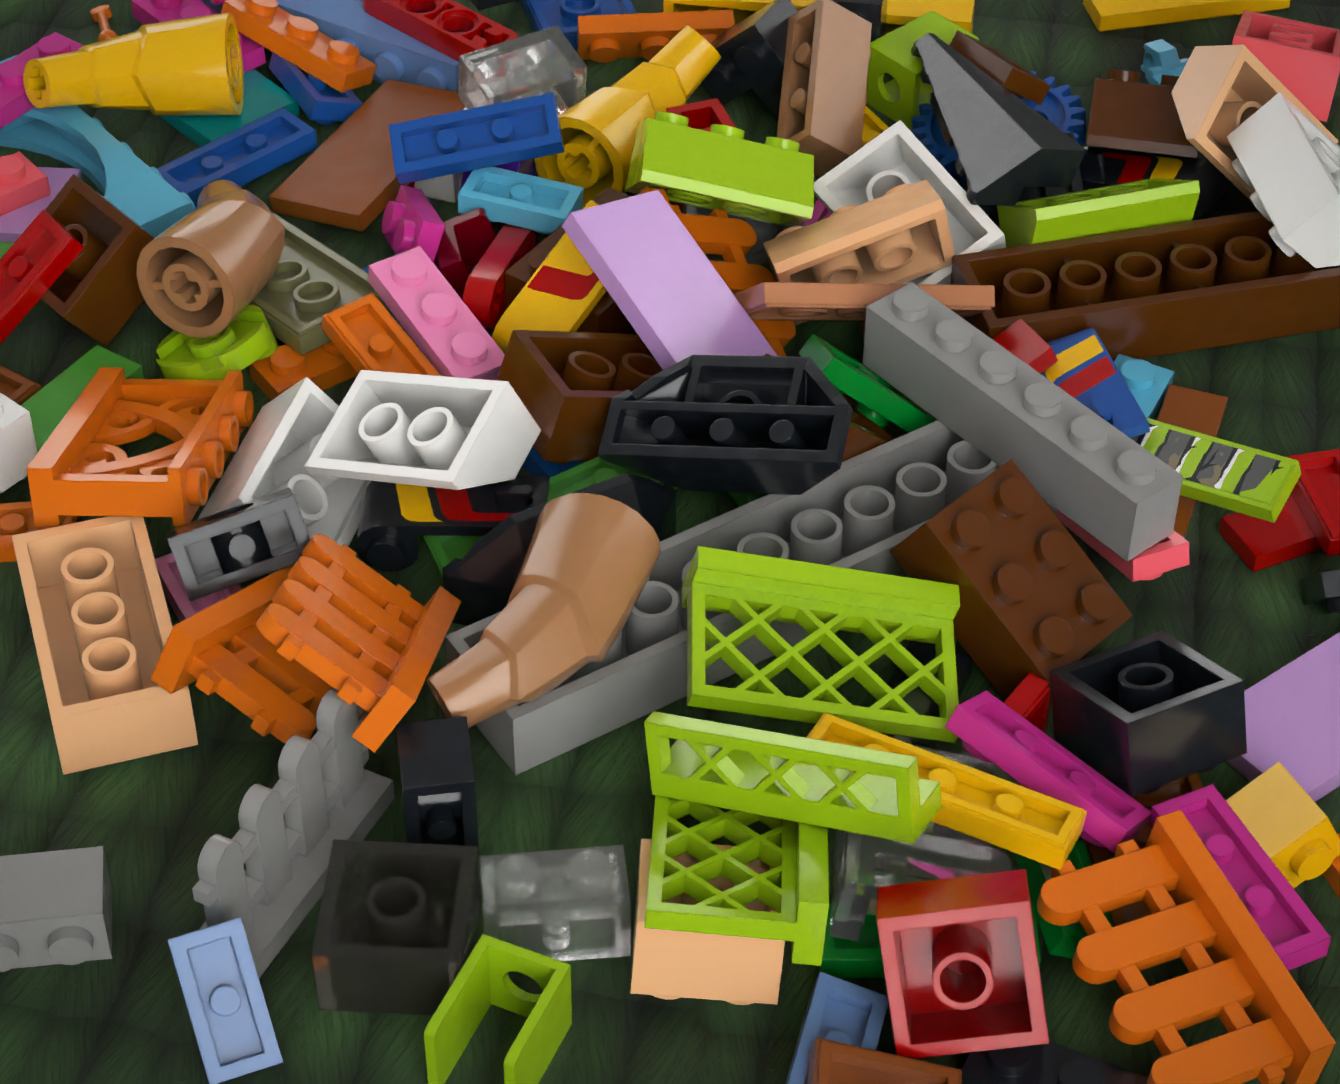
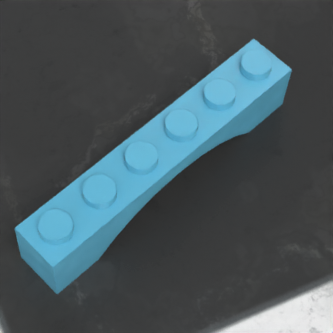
[0,55,196,237]

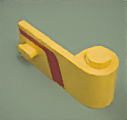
[492,199,607,354]

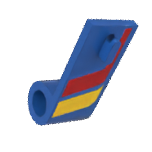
[1041,327,1150,438]

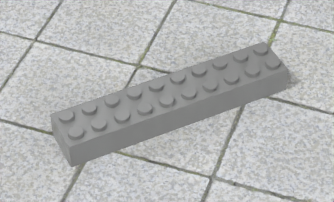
[445,420,1056,775]

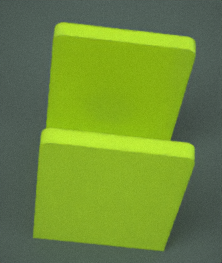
[866,11,979,130]
[424,934,572,1084]

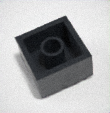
[1050,631,1247,797]

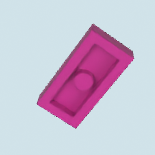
[382,185,445,263]

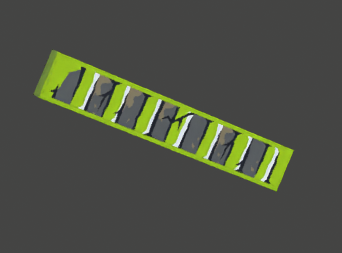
[1131,418,1302,523]

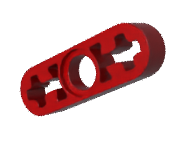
[463,225,536,329]

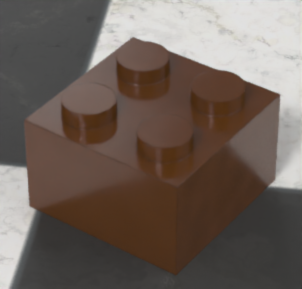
[41,174,155,347]

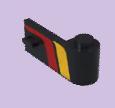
[1079,146,1230,221]
[355,475,550,572]

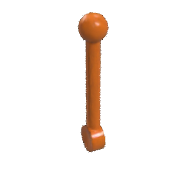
[90,5,118,42]

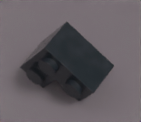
[701,0,798,122]

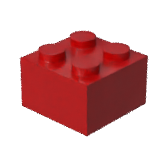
[876,869,1049,1059]

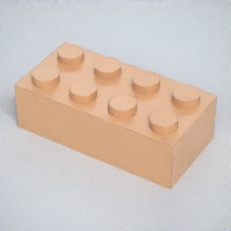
[12,516,198,775]

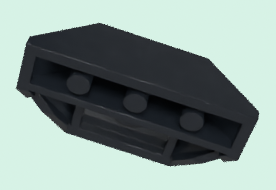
[598,355,853,495]
[442,473,676,626]

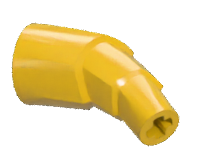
[23,12,244,116]
[534,25,721,209]

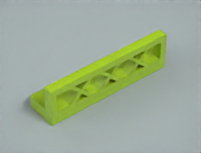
[644,711,942,844]

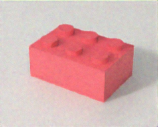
[1232,10,1340,122]

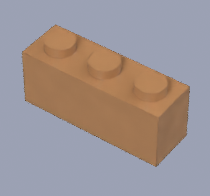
[777,0,872,178]

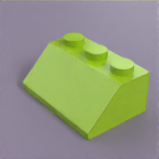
[625,112,814,228]
[997,178,1200,248]

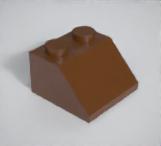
[1086,69,1198,158]

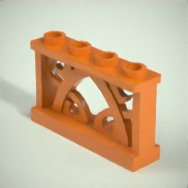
[27,367,254,527]

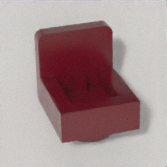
[434,208,497,300]

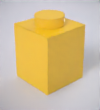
[1226,762,1340,889]

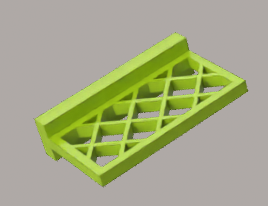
[682,546,960,743]
[644,795,829,966]

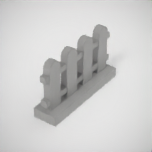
[192,688,395,978]

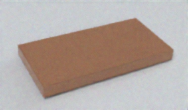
[734,282,995,321]

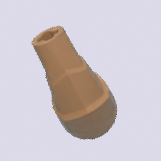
[136,180,285,338]
[426,493,661,728]

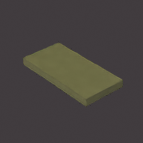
[249,212,392,355]

